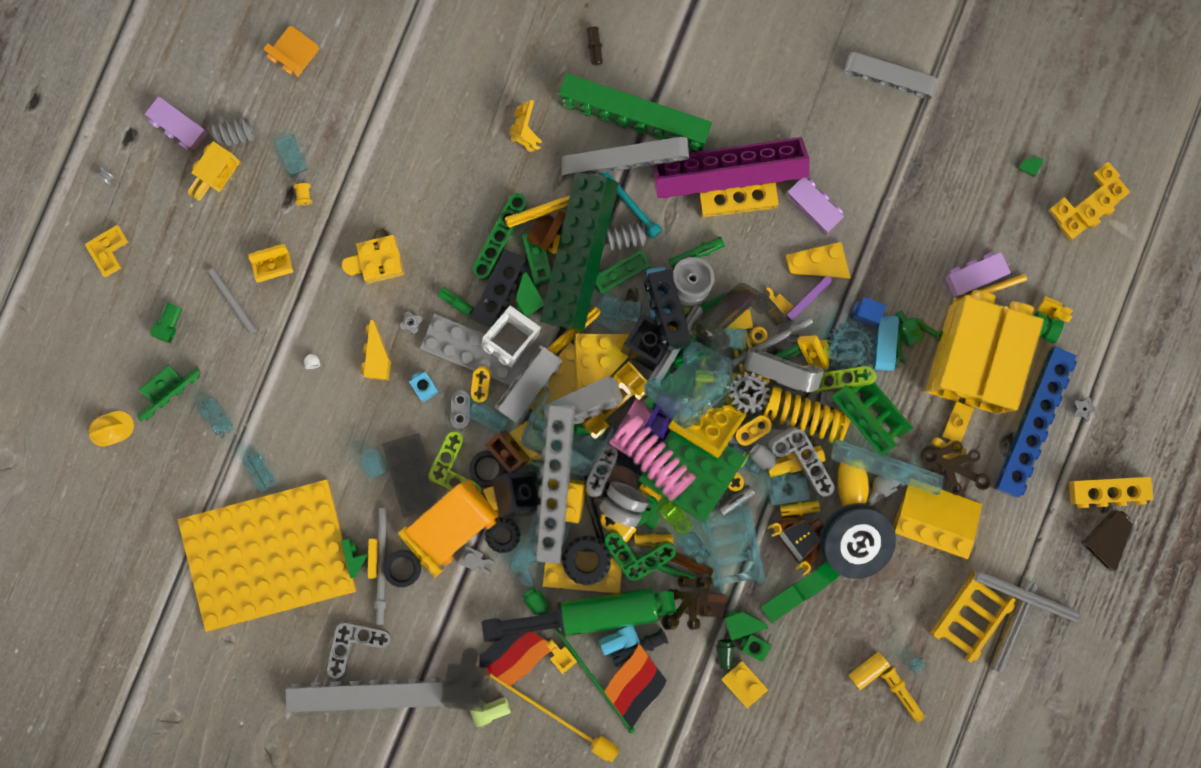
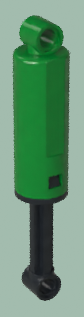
[481,588,676,642]

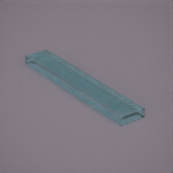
[831,439,944,495]

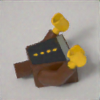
[767,517,824,576]

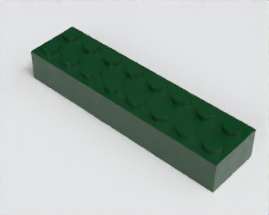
[540,173,619,332]

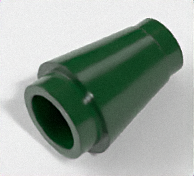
[716,639,735,669]

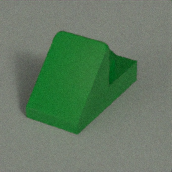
[341,539,368,579]

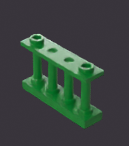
[831,372,913,457]

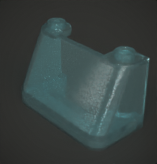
[644,341,733,429]

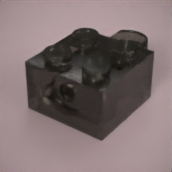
[441,648,491,712]

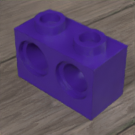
[644,394,683,440]

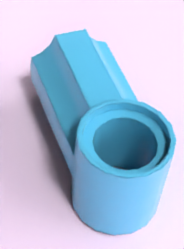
[598,626,640,656]

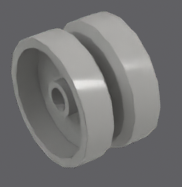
[672,257,714,306]
[599,481,649,527]

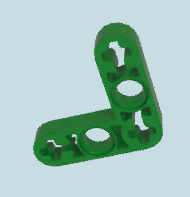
[605,530,676,581]

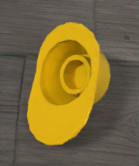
[88,411,134,447]

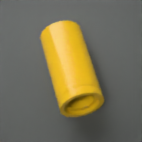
[848,651,891,690]

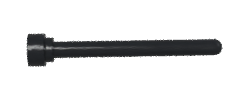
[572,462,606,545]

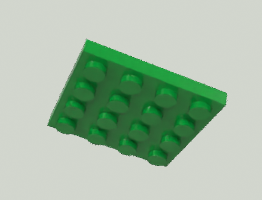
[639,430,746,523]

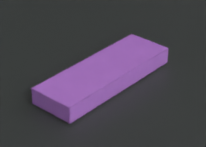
[785,275,832,322]

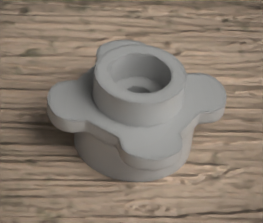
[400,312,422,334]

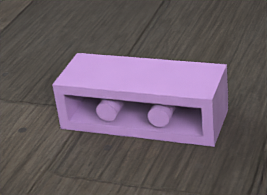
[145,96,209,151]
[785,178,844,235]
[945,252,1011,298]

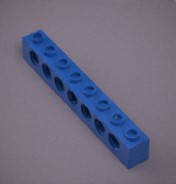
[994,347,1077,498]

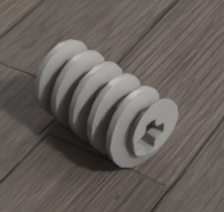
[211,118,254,147]
[606,222,646,250]

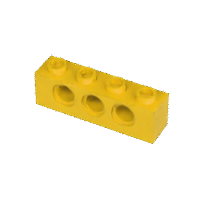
[699,182,779,218]
[1069,477,1153,508]

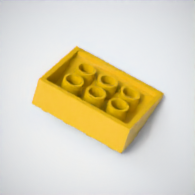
[893,478,982,559]

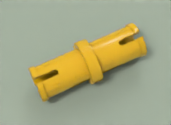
[780,500,820,517]
[634,532,673,548]

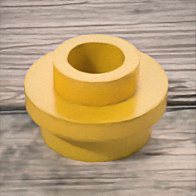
[749,326,768,345]

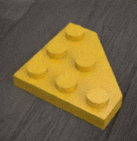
[574,334,630,391]
[668,405,746,458]

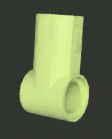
[469,697,511,728]

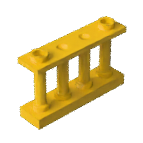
[929,571,1016,663]

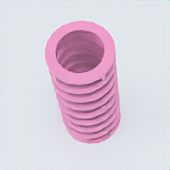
[613,416,696,501]

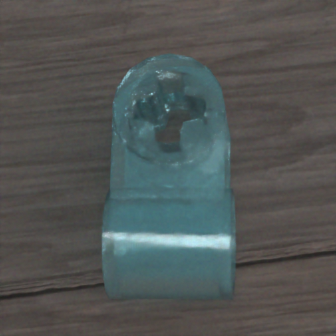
[709,329,747,350]

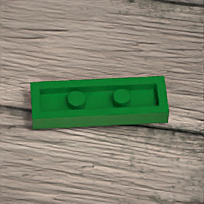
[595,249,651,295]

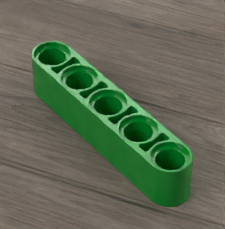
[473,193,526,280]

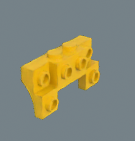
[1048,161,1130,241]
[581,361,653,439]

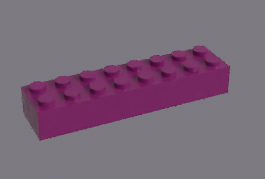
[652,137,810,198]

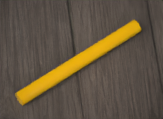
[952,274,1027,303]

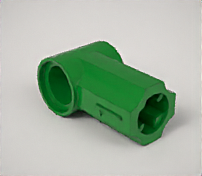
[150,302,183,343]

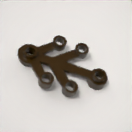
[920,440,991,495]
[661,573,713,630]

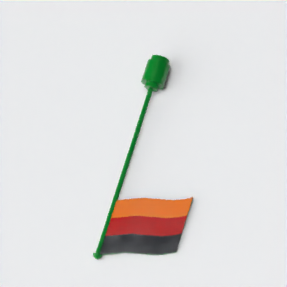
[522,587,667,734]

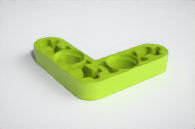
[428,432,482,493]

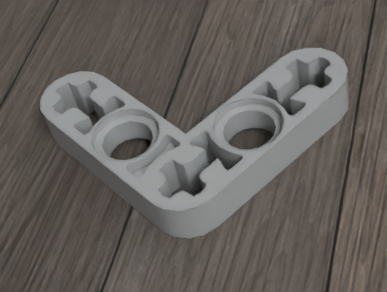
[327,622,392,679]

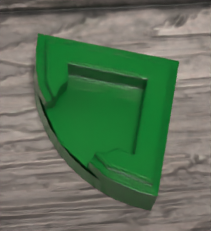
[1017,157,1044,177]

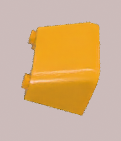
[404,480,499,566]

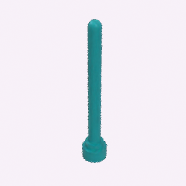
[600,172,663,239]

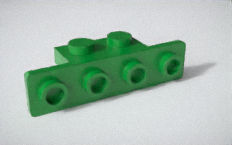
[137,364,201,422]

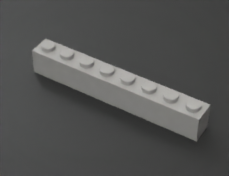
[286,677,445,712]

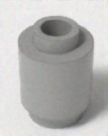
[748,442,777,470]

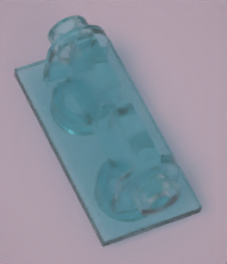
[200,398,234,438]
[467,402,509,433]
[243,451,277,493]

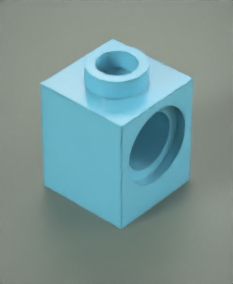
[409,371,439,402]

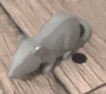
[867,463,918,506]

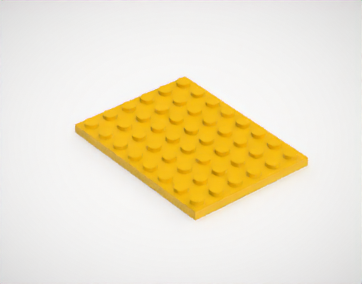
[177,480,357,632]

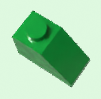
[515,272,544,318]
[723,609,768,640]

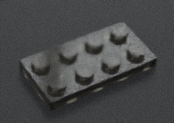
[382,433,439,518]

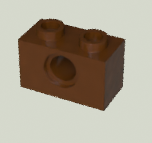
[485,430,530,473]

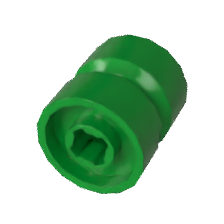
[1034,311,1064,344]

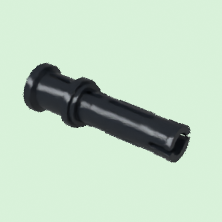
[611,628,669,666]

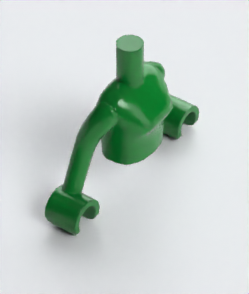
[895,310,943,368]

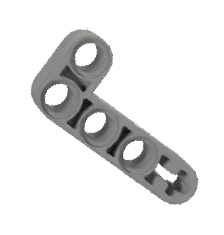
[743,348,824,392]
[768,427,834,497]

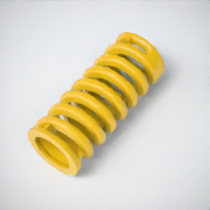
[762,386,850,446]

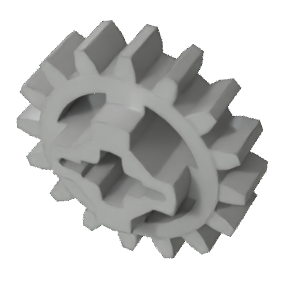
[728,372,770,415]

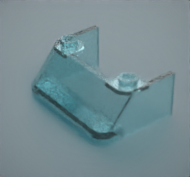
[522,386,615,476]

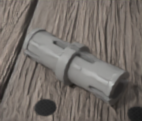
[717,485,755,517]

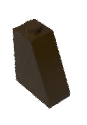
[1081,510,1133,571]

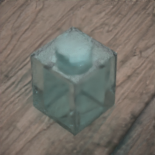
[359,449,389,479]

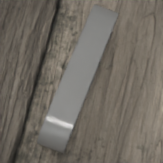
[586,445,618,497]

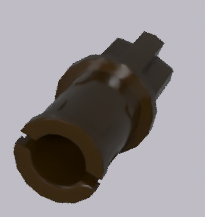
[587,26,603,66]

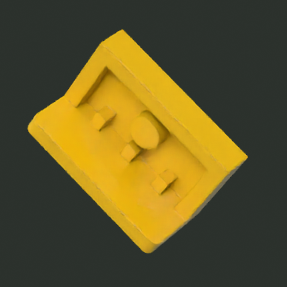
[248,244,294,283]

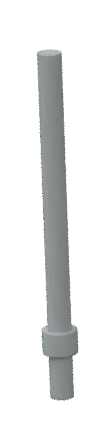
[712,317,813,372]
[374,508,387,625]

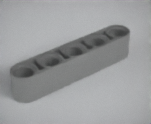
[844,52,938,99]

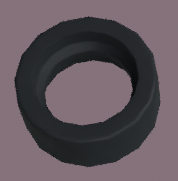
[469,451,506,487]
[384,550,421,587]

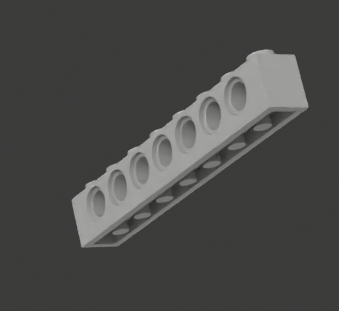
[534,403,575,564]

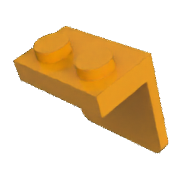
[264,26,319,77]

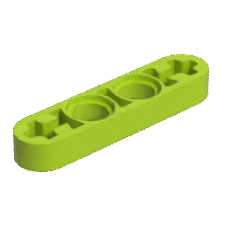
[809,366,876,393]

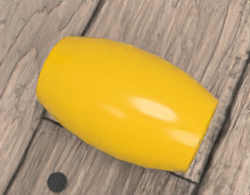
[837,460,869,507]

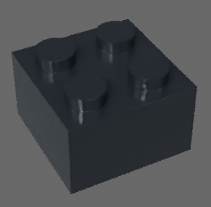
[621,313,671,371]
[492,472,541,518]

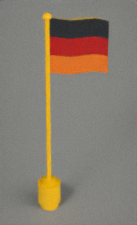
[467,632,620,763]

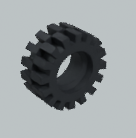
[485,518,521,553]

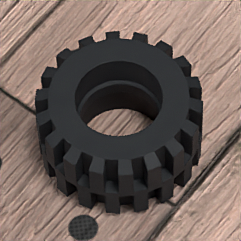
[562,536,611,585]

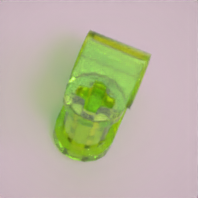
[658,502,691,534]

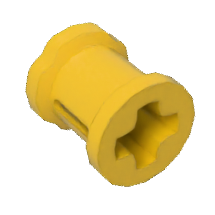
[293,183,312,205]

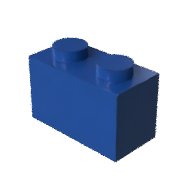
[851,297,886,327]

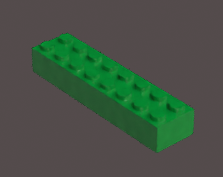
[559,73,712,152]

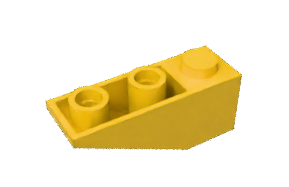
[361,320,391,381]

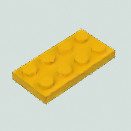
[529,342,576,421]
[543,549,623,593]

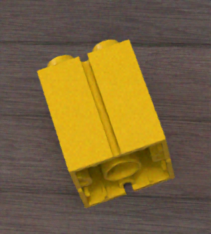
[924,290,1044,414]

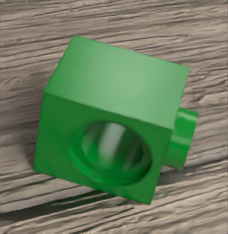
[739,634,771,663]

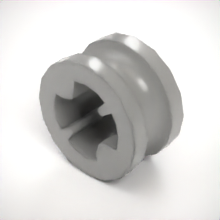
[96,167,116,185]

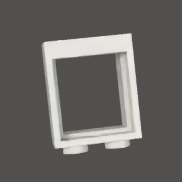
[481,306,541,368]

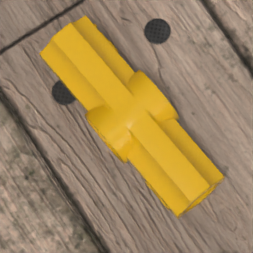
[766,445,826,478]

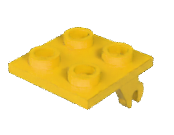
[509,100,542,152]

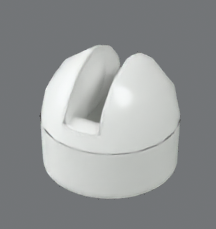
[304,354,320,369]

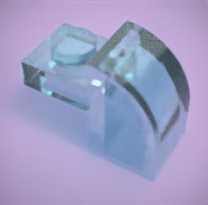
[511,543,539,588]

